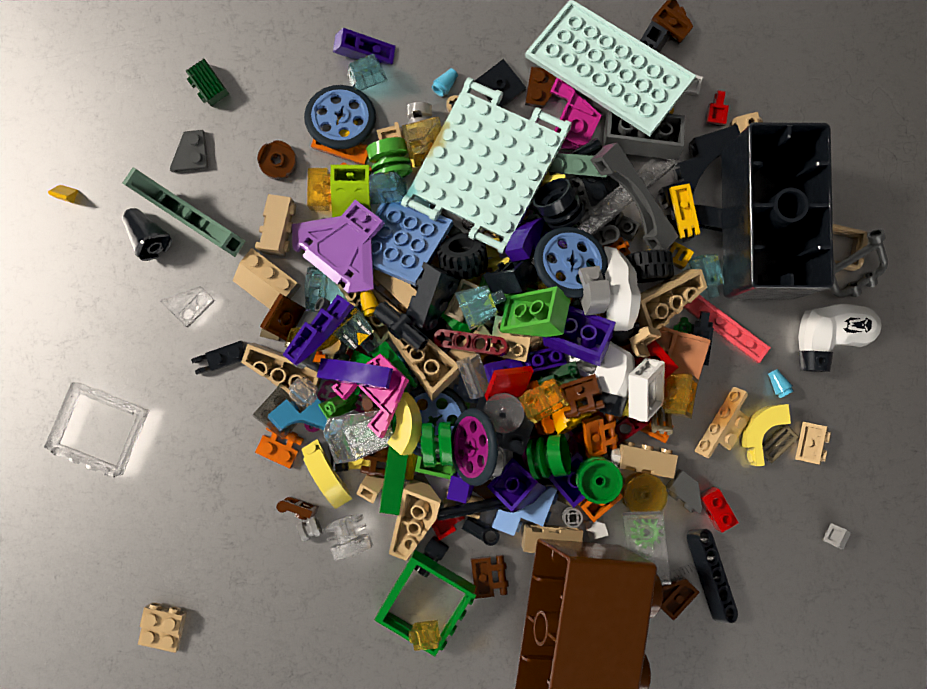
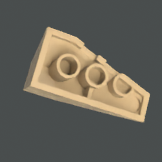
[389,479,442,561]

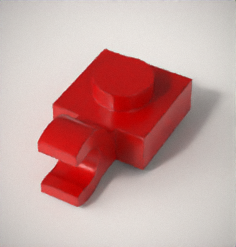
[706,90,729,126]
[432,516,466,540]

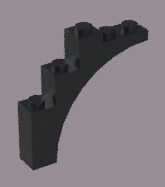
[657,125,740,243]

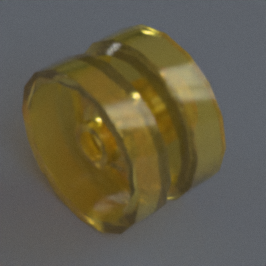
[620,472,668,518]

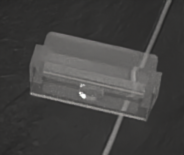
[456,353,489,399]

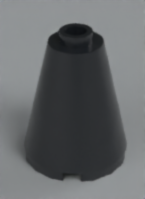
[122,208,172,261]

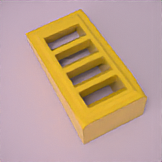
[649,241,694,270]

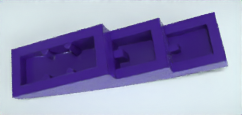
[283,294,354,366]
[317,358,393,389]

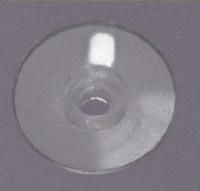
[483,393,524,433]

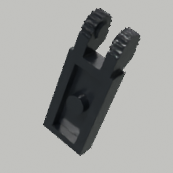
[191,341,246,375]

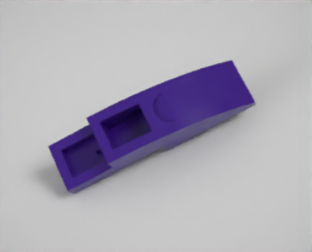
[484,348,567,383]

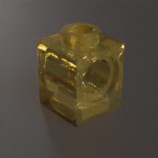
[409,620,441,651]

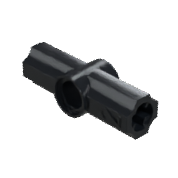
[373,301,429,352]

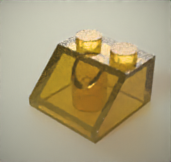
[401,116,442,168]
[663,374,699,419]

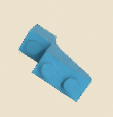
[267,398,344,434]

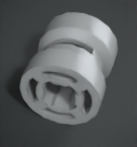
[561,506,583,528]
[296,516,322,542]

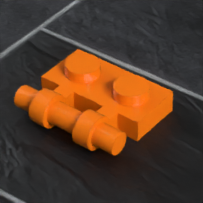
[582,413,618,457]
[255,423,304,469]

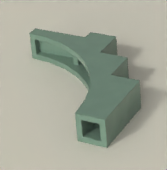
[122,167,246,257]

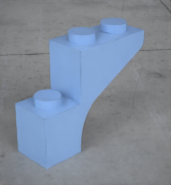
[491,486,558,536]

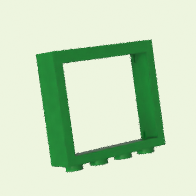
[374,550,477,657]

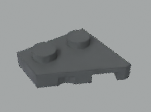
[170,129,208,172]

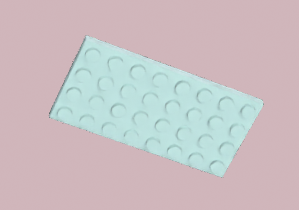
[525,0,696,136]

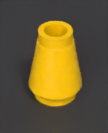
[360,290,379,317]

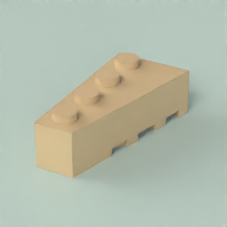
[635,269,707,329]

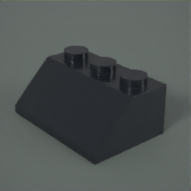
[576,147,624,211]
[475,391,538,455]

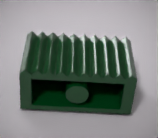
[186,59,229,106]

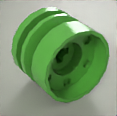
[366,137,413,182]

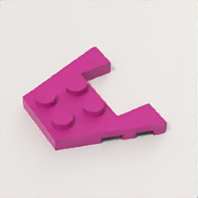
[550,78,602,150]
[331,354,409,438]

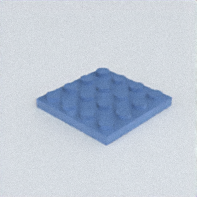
[372,195,454,286]

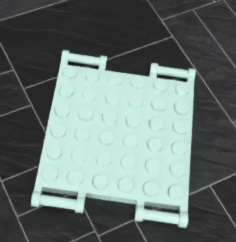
[401,77,572,254]

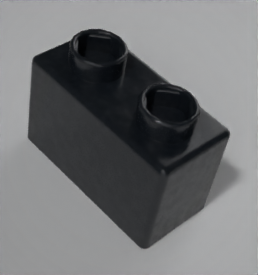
[721,122,834,299]

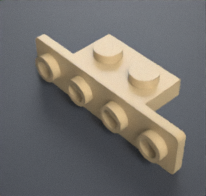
[695,387,750,459]

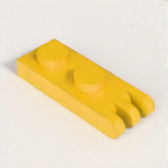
[669,183,700,239]

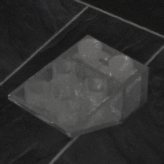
[323,410,393,464]

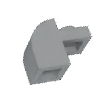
[578,266,610,316]

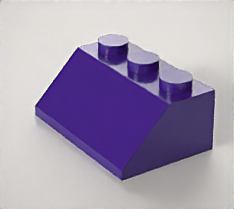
[543,305,616,367]

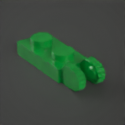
[370,341,418,392]

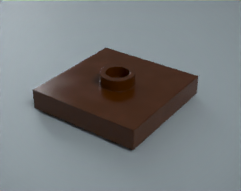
[260,293,306,343]

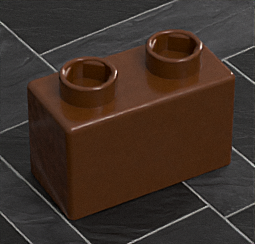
[515,538,663,689]

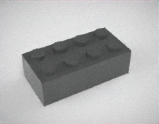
[603,110,685,160]

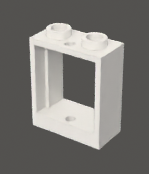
[629,358,665,422]

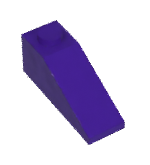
[333,28,395,65]

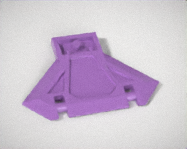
[292,200,385,294]

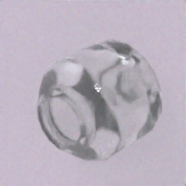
[288,377,318,407]

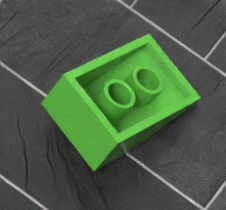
[499,286,570,337]

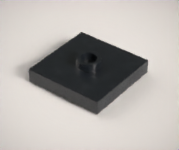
[475,59,526,108]

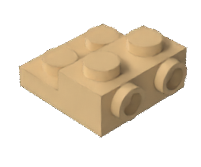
[138,603,187,653]

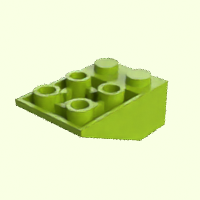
[330,165,371,217]

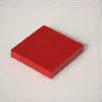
[485,366,534,401]

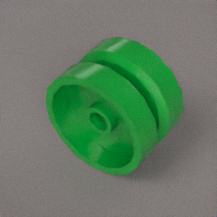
[421,422,453,468]
[575,456,623,504]

